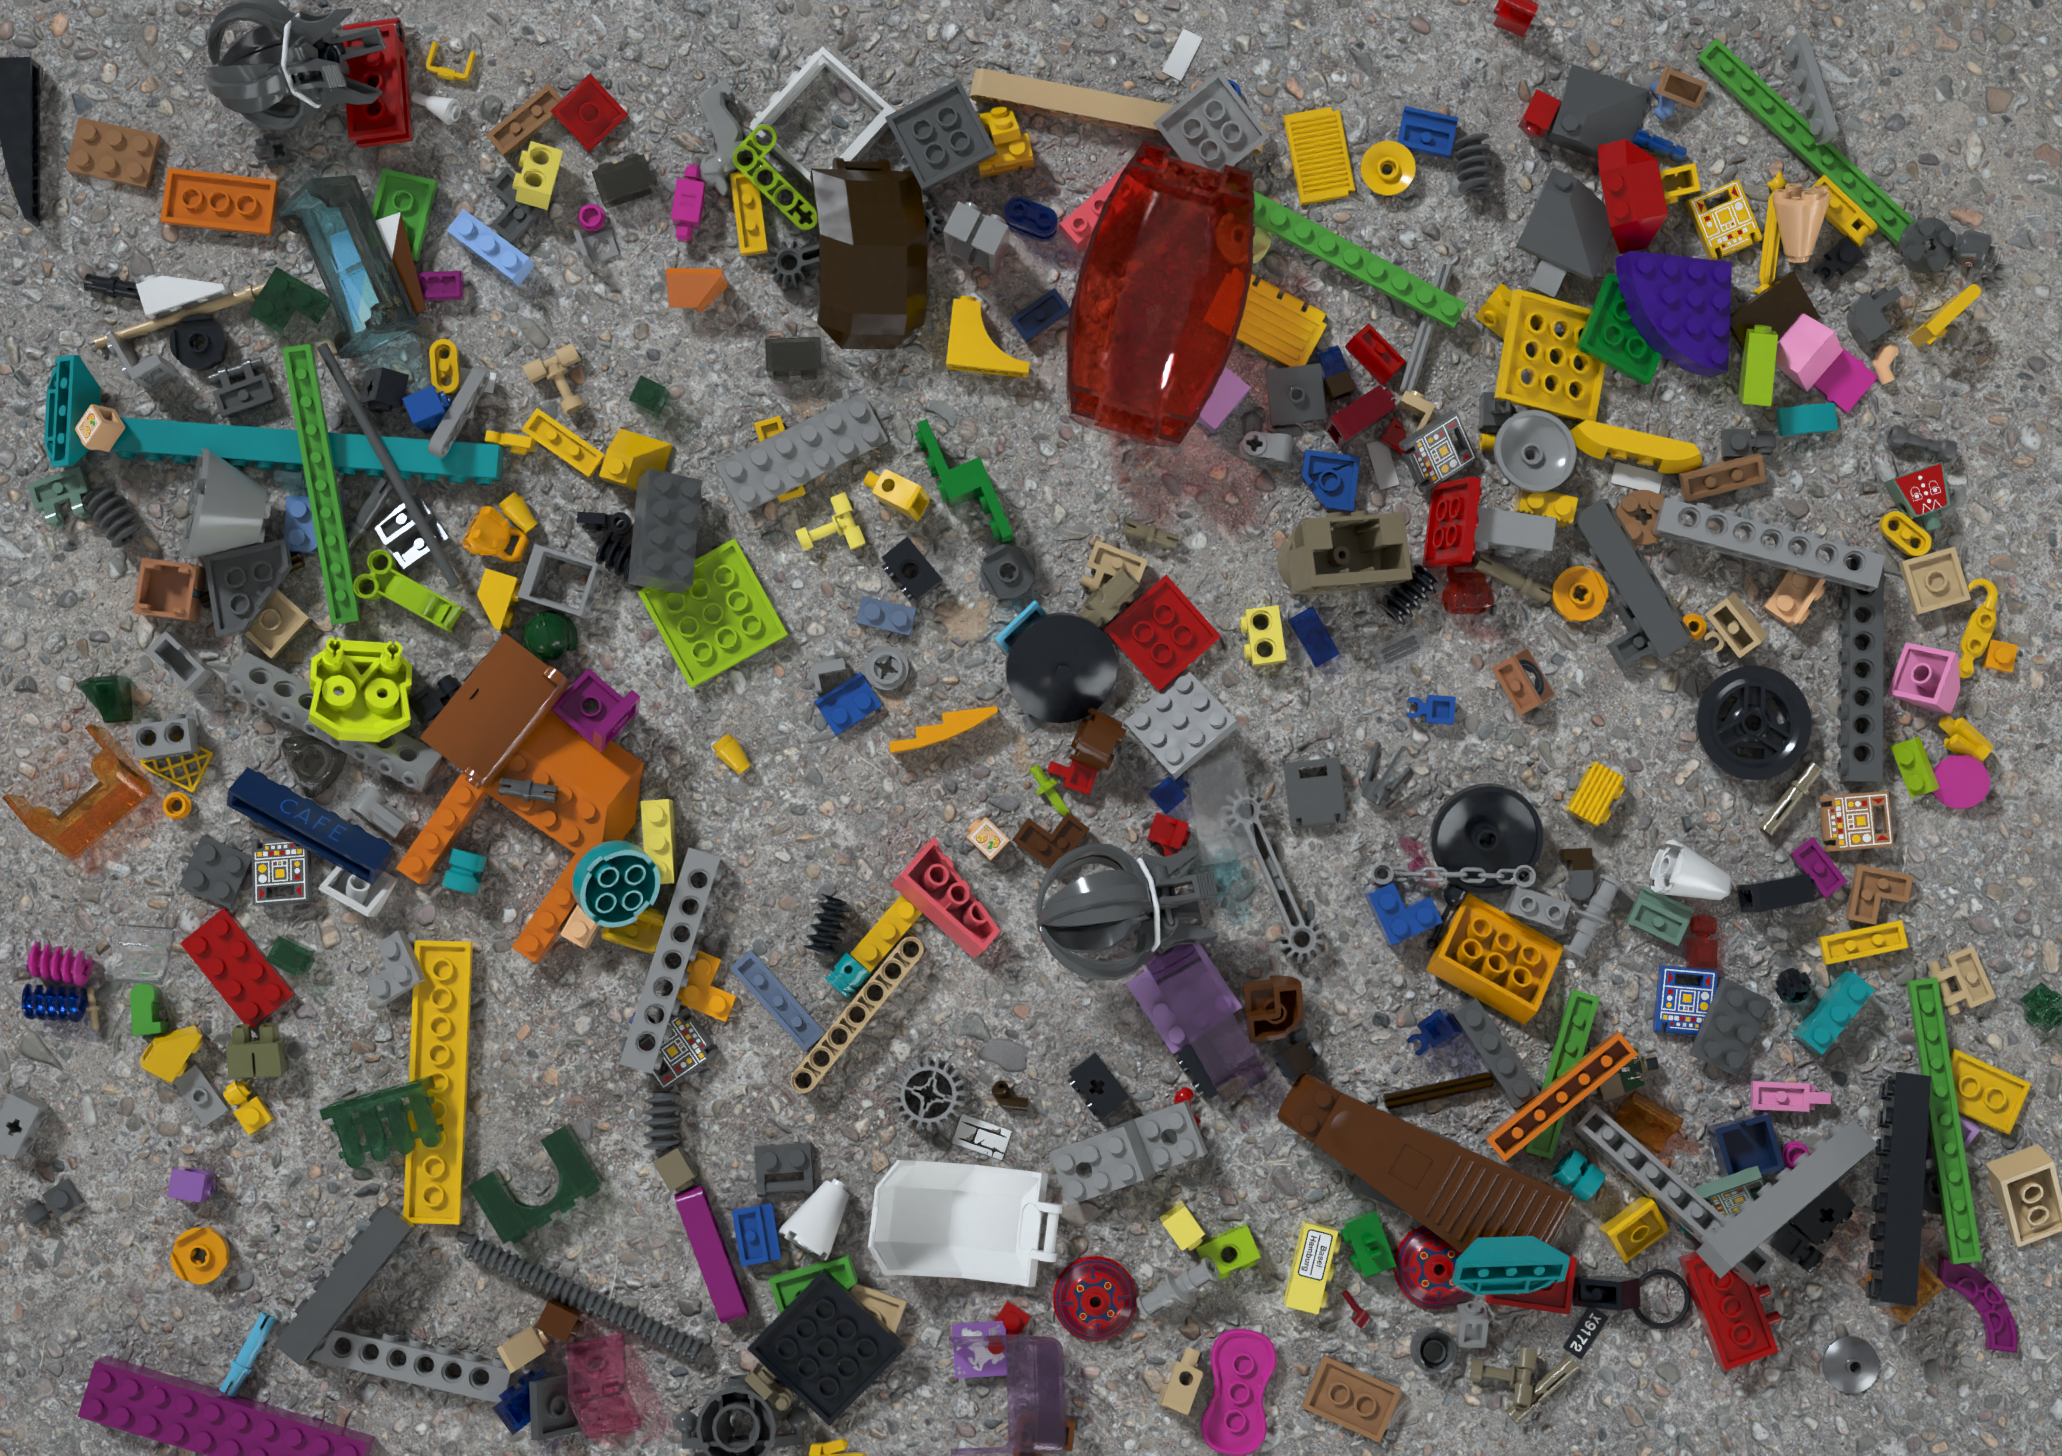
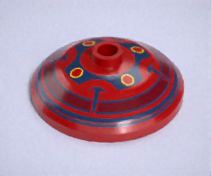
[1393,1225,1469,1309]
[1053,1256,1137,1342]

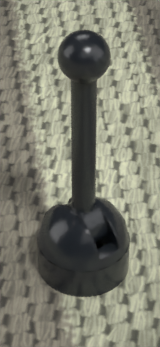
[1427,884,1468,949]

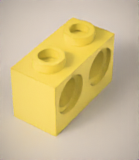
[512,141,563,210]
[1240,605,1286,667]
[1159,1200,1205,1251]

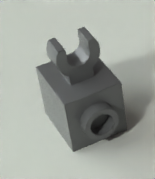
[1479,392,1511,434]

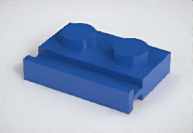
[1397,106,1459,159]
[814,672,883,736]
[732,1202,782,1267]

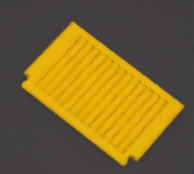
[1283,107,1356,206]

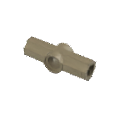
[1076,568,1140,626]

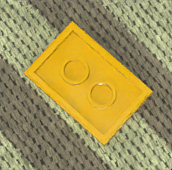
[1949,1048,2032,1135]

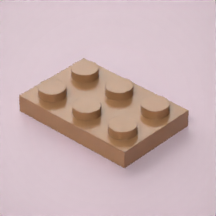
[66,117,162,190]
[1301,1354,1402,1443]

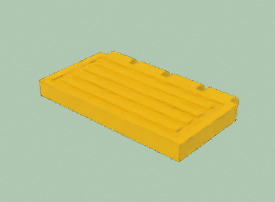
[1204,267,1327,367]

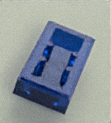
[1288,606,1340,668]

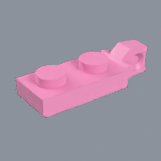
[1750,1081,1831,1112]

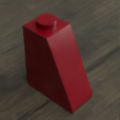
[1324,385,1397,450]

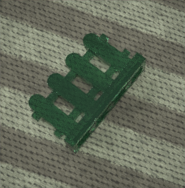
[319,1075,444,1168]

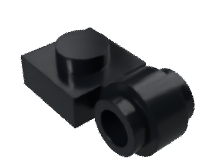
[577,512,633,536]
[408,674,462,724]
[1768,1223,1825,1274]

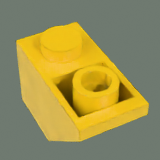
[477,568,522,633]
[139,1025,203,1083]

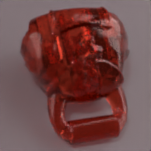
[1441,556,1495,614]

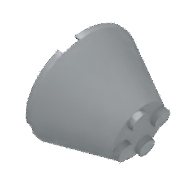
[181,448,271,559]

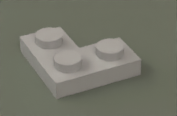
[367,930,426,1006]

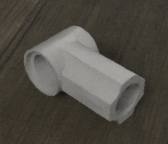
[350,786,410,840]

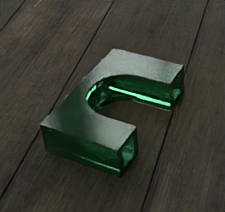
[468,1124,604,1244]

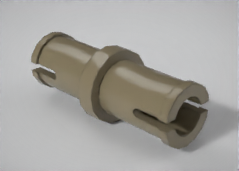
[1121,518,1179,552]

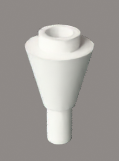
[411,91,461,125]

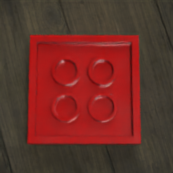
[1422,477,1482,569]
[1104,575,1221,692]

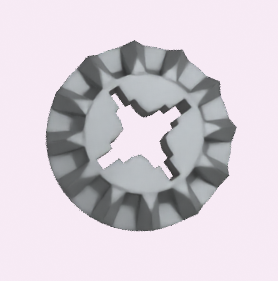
[864,646,909,690]

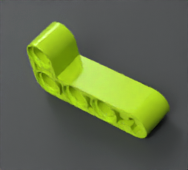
[732,124,817,230]

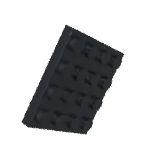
[747,1268,907,1426]

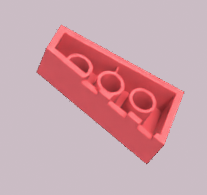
[891,837,1000,959]

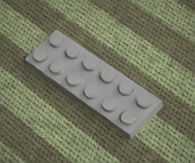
[715,393,888,515]

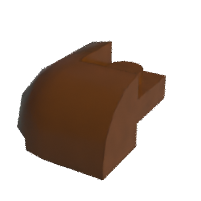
[1243,975,1304,1043]

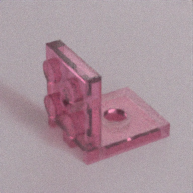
[567,1333,641,1439]

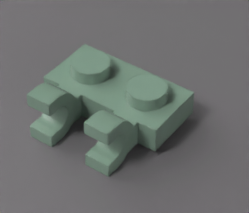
[27,466,92,529]

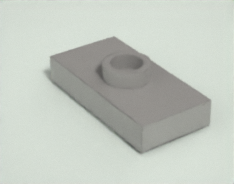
[173,1064,231,1127]

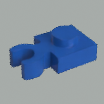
[1406,695,1456,725]

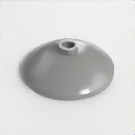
[1494,410,1576,492]

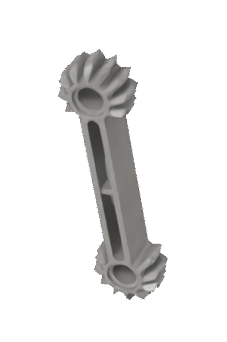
[1221,787,1325,963]

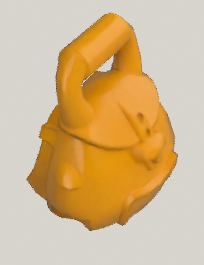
[462,506,530,563]

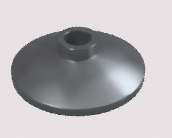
[1822,1336,1879,1393]

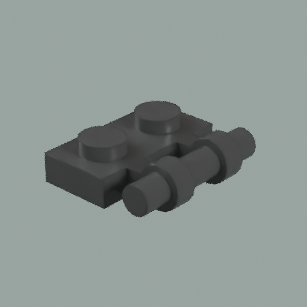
[208,357,276,419]

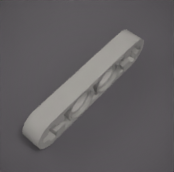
[428,366,490,458]

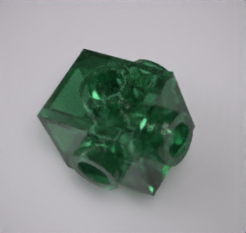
[2020,982,2062,1034]

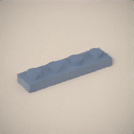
[730,950,826,1052]

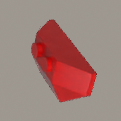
[1598,139,1668,255]

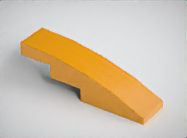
[889,706,998,754]

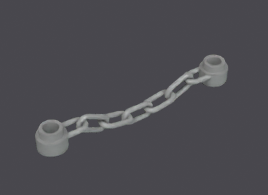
[1371,862,1536,888]

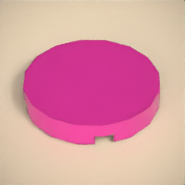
[1933,754,1990,809]

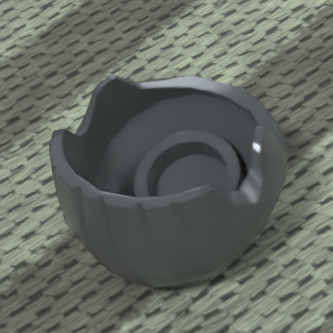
[1410,1327,1458,1374]

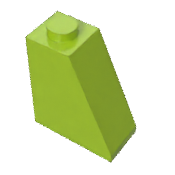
[1737,325,1778,406]

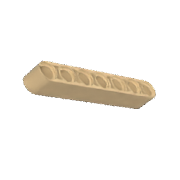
[791,936,924,1093]

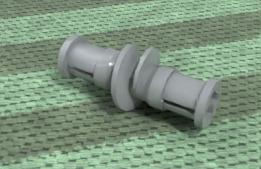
[1563,874,1624,959]
[1137,1257,1220,1319]

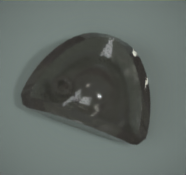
[281,735,347,798]

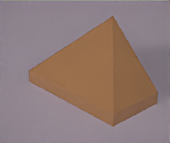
[1655,66,1708,110]

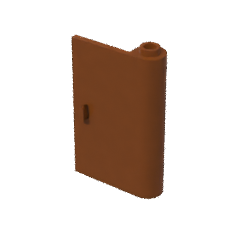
[420,633,571,790]

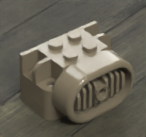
[1277,510,1412,596]

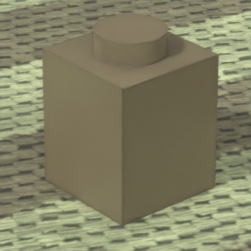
[653,1145,698,1192]

